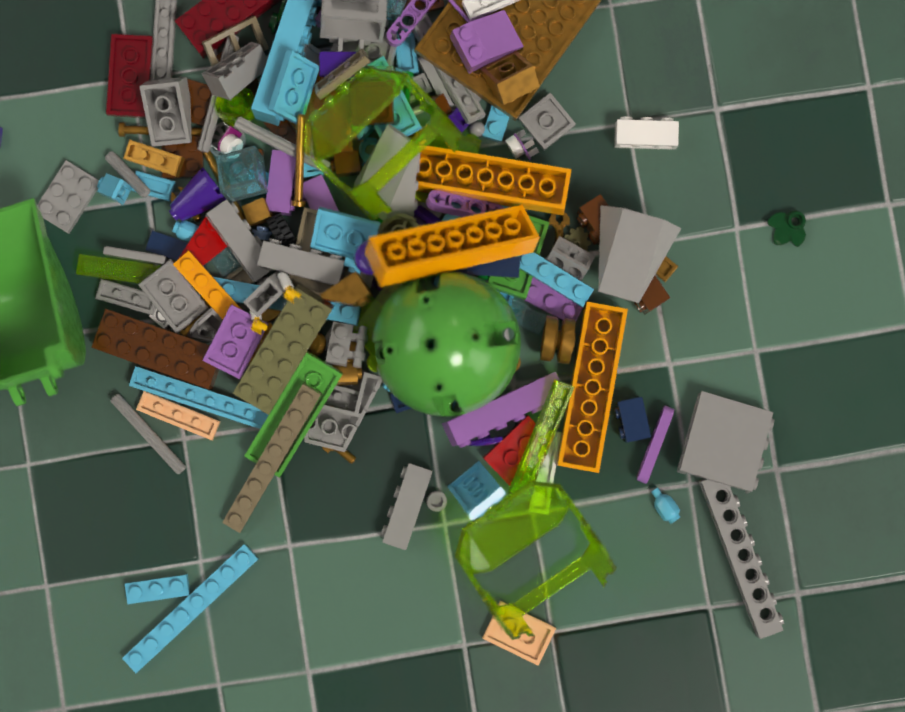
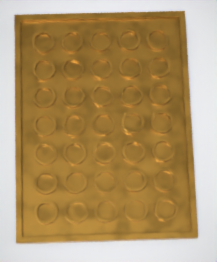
[414,0,602,121]

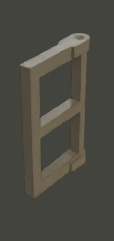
[202,16,269,67]

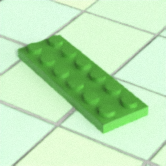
[244,351,343,478]

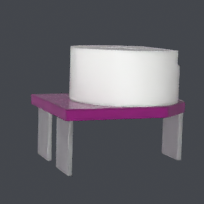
[212,122,243,157]

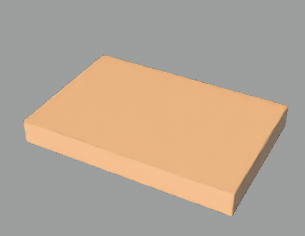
[482,600,556,666]

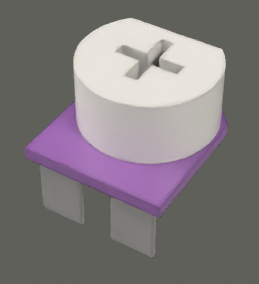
[505,129,539,160]

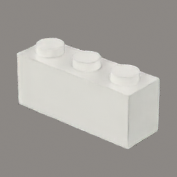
[615,117,679,150]

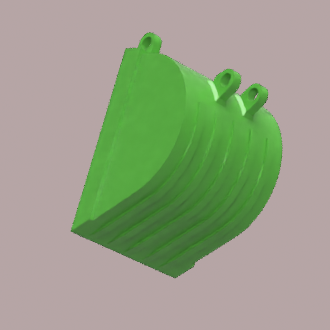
[0,198,86,406]

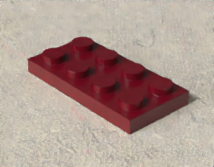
[106,34,153,118]

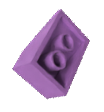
[450,10,523,74]

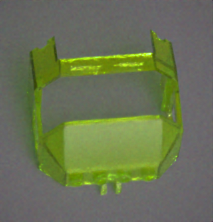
[304,65,462,220]
[455,481,617,640]

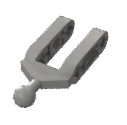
[417,57,485,137]

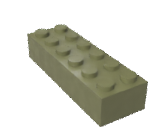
[233,284,335,415]

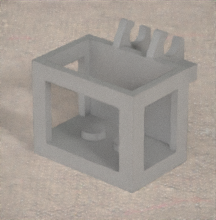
[320,0,387,52]

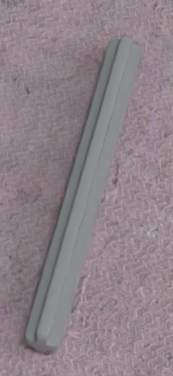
[197,35,239,153]

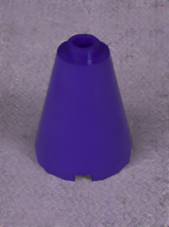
[169,168,228,221]

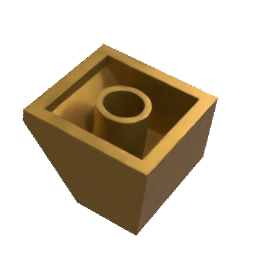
[480,51,540,105]
[320,272,374,308]

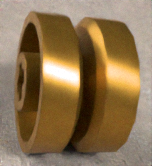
[540,315,576,364]

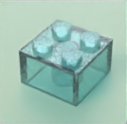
[216,145,268,203]

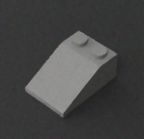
[139,77,192,147]

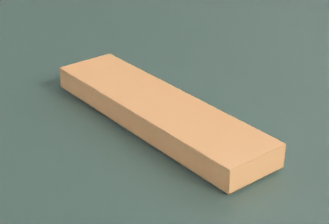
[136,391,221,440]

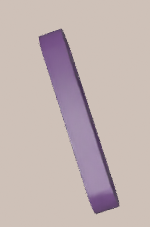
[386,0,436,47]
[426,190,504,217]
[636,405,674,484]

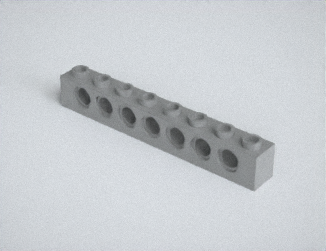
[699,479,784,639]

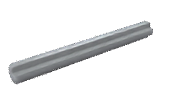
[234,117,330,173]
[110,394,186,474]

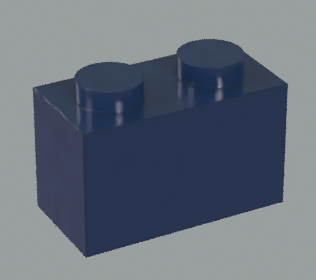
[614,397,651,443]

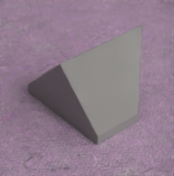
[186,307,223,343]

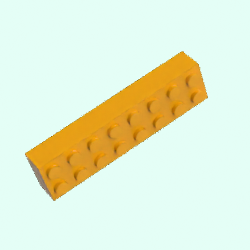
[416,144,571,215]
[365,205,540,287]
[556,302,628,473]

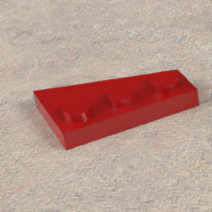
[178,217,227,266]
[482,415,542,488]

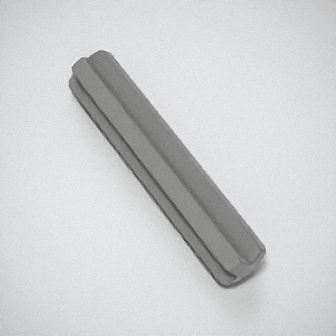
[105,151,150,198]

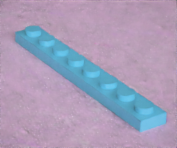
[442,202,594,308]
[198,277,361,326]
[129,366,269,429]
[122,544,259,673]

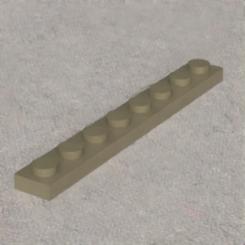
[222,383,322,533]

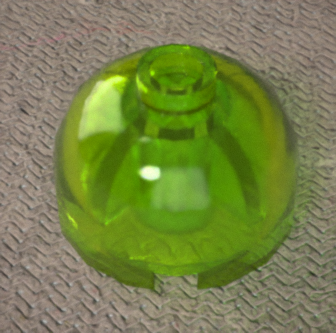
[215,88,255,127]

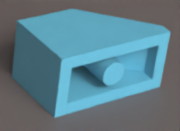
[97,173,131,205]

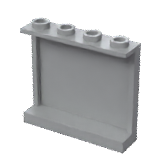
[677,391,775,493]

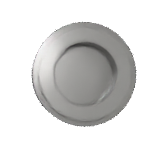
[427,491,447,512]

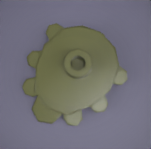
[565,226,591,252]

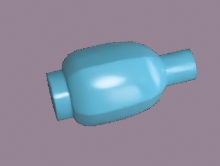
[172,220,199,242]
[651,488,681,524]

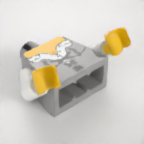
[244,271,301,335]

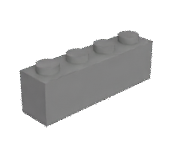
[205,199,272,283]
[257,239,346,286]
[380,463,433,550]

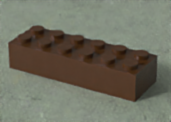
[576,194,670,315]
[91,309,220,390]

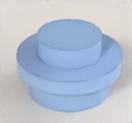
[252,225,272,240]

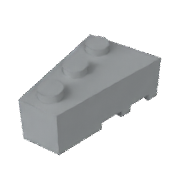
[201,42,267,100]

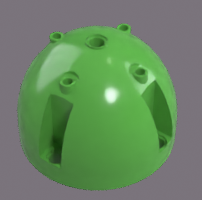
[372,271,521,417]

